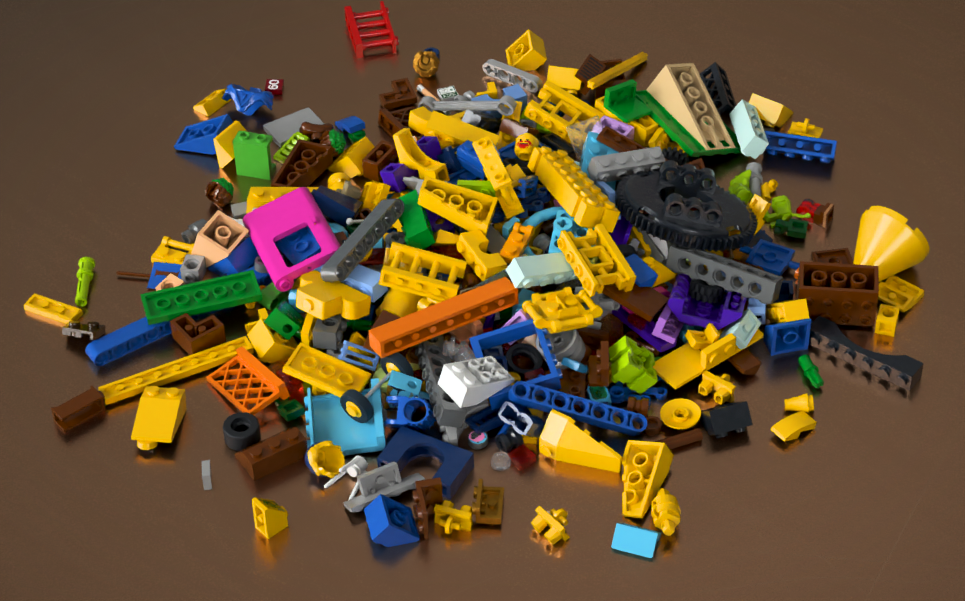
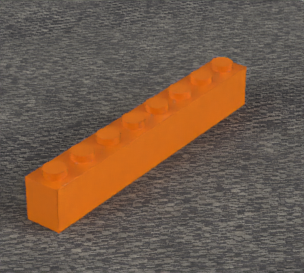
[368,277,519,358]

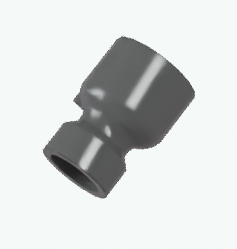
[181,219,207,244]

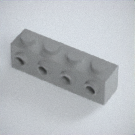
[587,146,666,184]

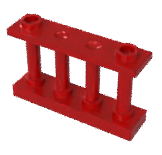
[344,1,399,58]

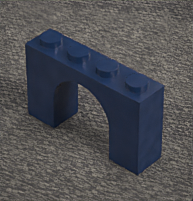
[377,426,474,500]

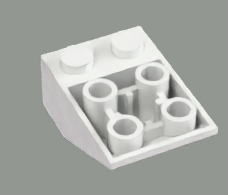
[438,356,515,408]

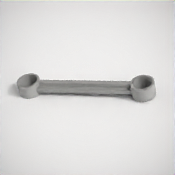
[418,95,517,116]

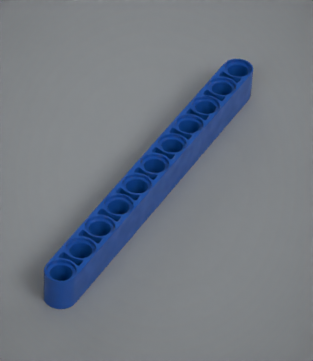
[85,266,273,366]

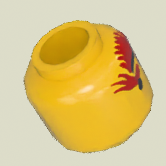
[514,133,539,161]

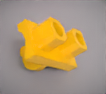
[788,118,823,138]
[698,371,736,405]
[434,500,473,534]
[531,506,570,545]

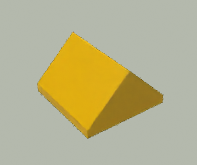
[213,120,248,168]

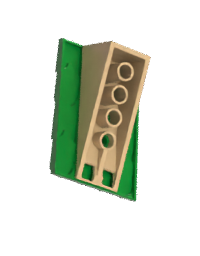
[635,63,742,157]

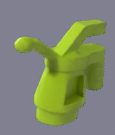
[764,195,811,229]

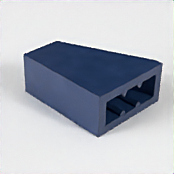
[311,186,363,227]

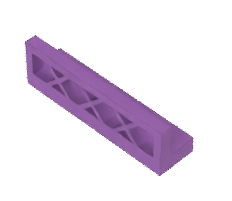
[652,303,684,344]

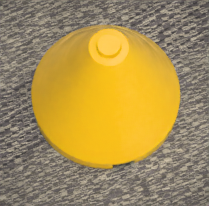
[853,206,930,282]

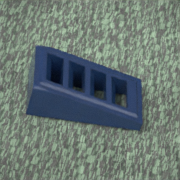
[465,406,505,434]

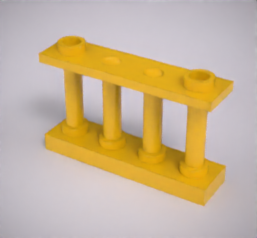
[472,135,524,219]
[379,241,467,301]

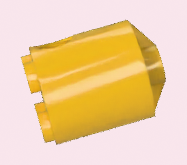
[375,287,424,320]

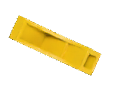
[393,128,450,182]

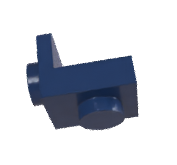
[437,145,462,174]

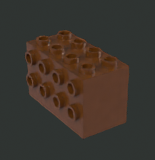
[796,261,879,326]

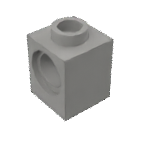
[180,254,206,284]

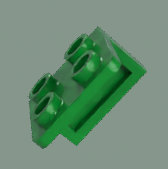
[603,79,652,123]

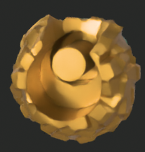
[413,51,440,77]

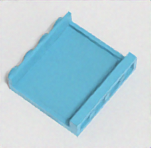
[304,378,386,456]

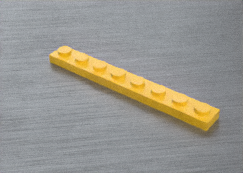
[98,336,254,405]

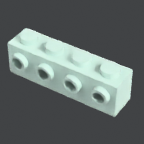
[729,99,769,159]
[506,252,579,288]

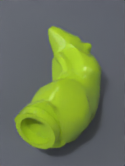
[728,169,754,204]

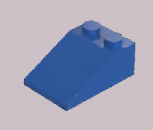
[174,114,233,155]

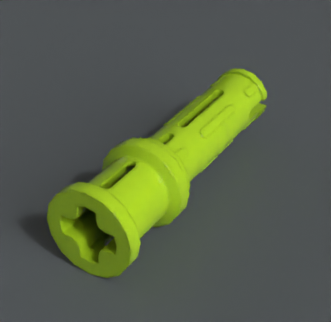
[75,257,96,307]

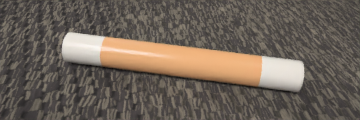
[416,84,451,116]

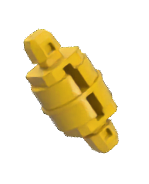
[651,488,681,536]

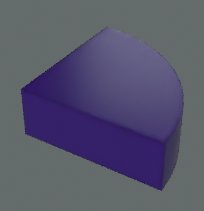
[483,313,495,329]

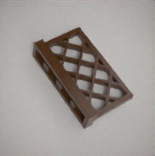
[378,106,424,141]

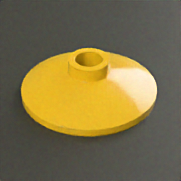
[660,398,701,429]

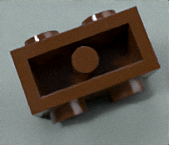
[362,140,399,182]

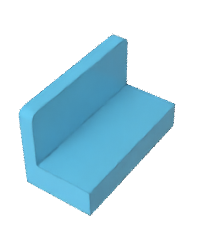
[611,522,662,558]

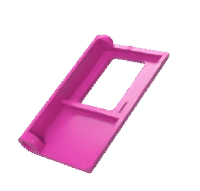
[242,187,341,292]

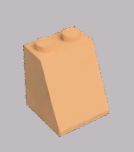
[191,210,249,268]

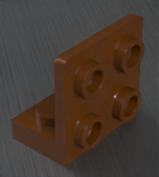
[412,477,443,540]

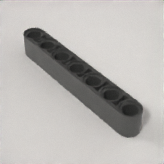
[320,199,404,282]

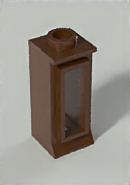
[51,386,106,433]

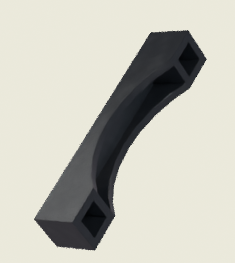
[809,316,924,391]

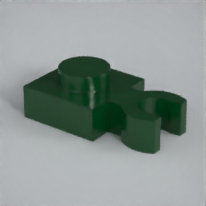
[274,397,305,421]

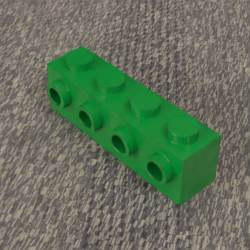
[397,189,436,250]

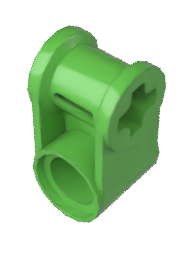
[257,282,290,310]

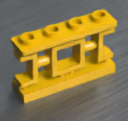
[524,80,607,150]
[557,224,636,297]

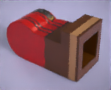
[796,199,834,228]

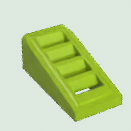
[273,132,310,164]

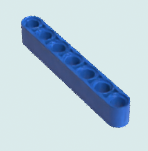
[508,381,647,436]

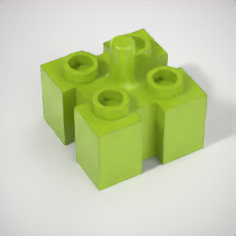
[609,335,658,394]

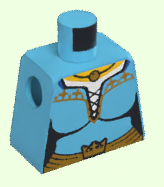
[384,370,430,413]

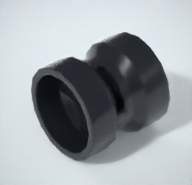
[495,428,524,454]

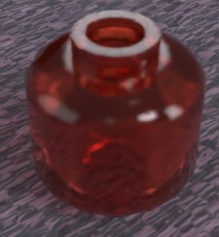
[275,366,303,392]

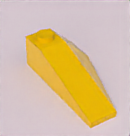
[539,409,622,473]
[622,440,674,518]

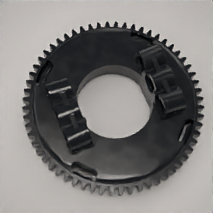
[615,160,758,252]

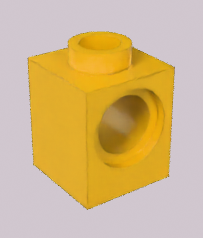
[875,304,900,337]

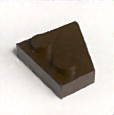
[62,321,105,340]

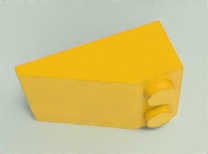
[131,386,187,443]

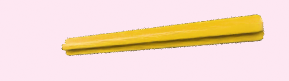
[587,52,648,90]

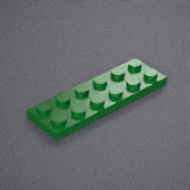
[140,270,262,325]

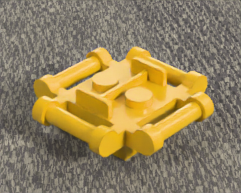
[522,286,603,334]

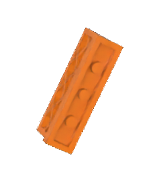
[206,346,290,415]

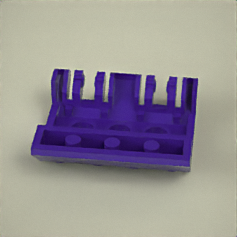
[668,273,747,330]

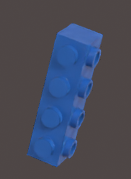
[765,131,838,163]

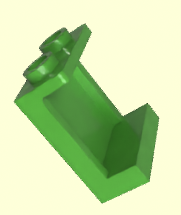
[233,131,276,180]

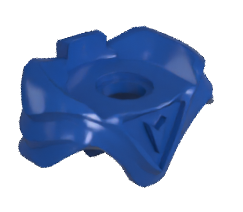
[222,84,274,116]

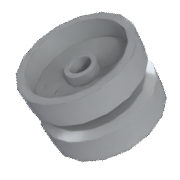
[535,328,586,370]

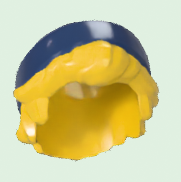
[305,440,345,478]

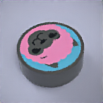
[467,430,488,449]

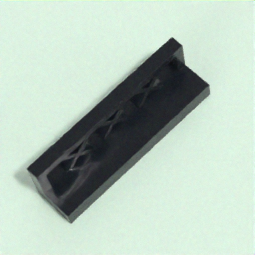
[700,62,737,115]

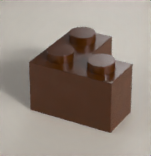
[170,313,226,355]

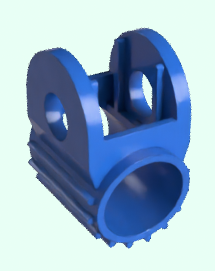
[384,396,437,431]

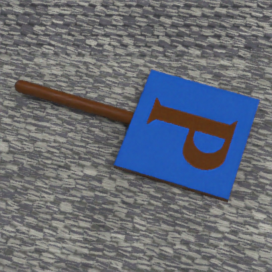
[116,262,182,290]

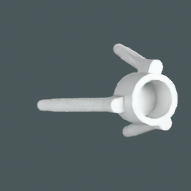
[324,456,368,500]

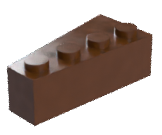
[271,139,333,187]

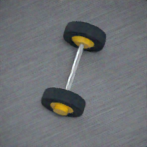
[340,352,414,423]

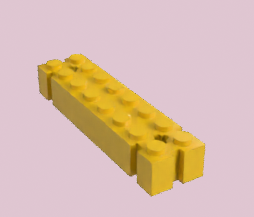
[527,146,620,233]

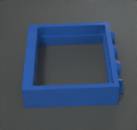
[469,319,563,410]

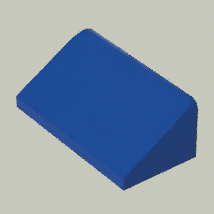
[625,254,658,287]

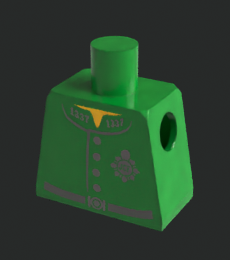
[264,299,305,341]

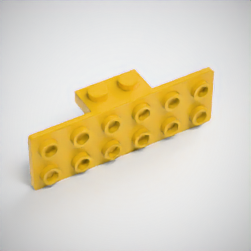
[653,326,764,389]

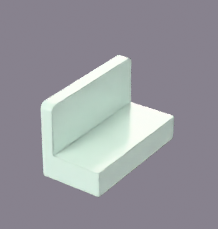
[718,309,761,350]

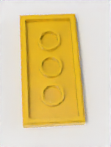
[282,342,372,398]

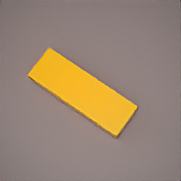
[24,293,83,324]

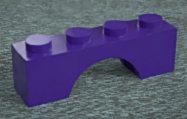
[380,136,443,193]

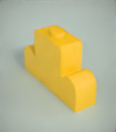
[296,270,371,320]

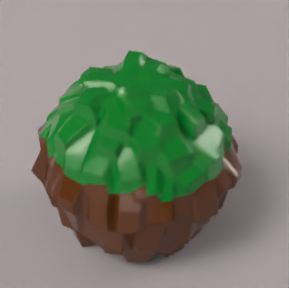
[319,129,346,157]
[205,178,234,207]

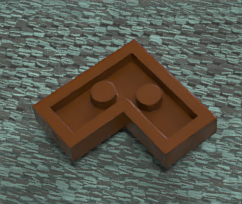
[379,78,417,109]

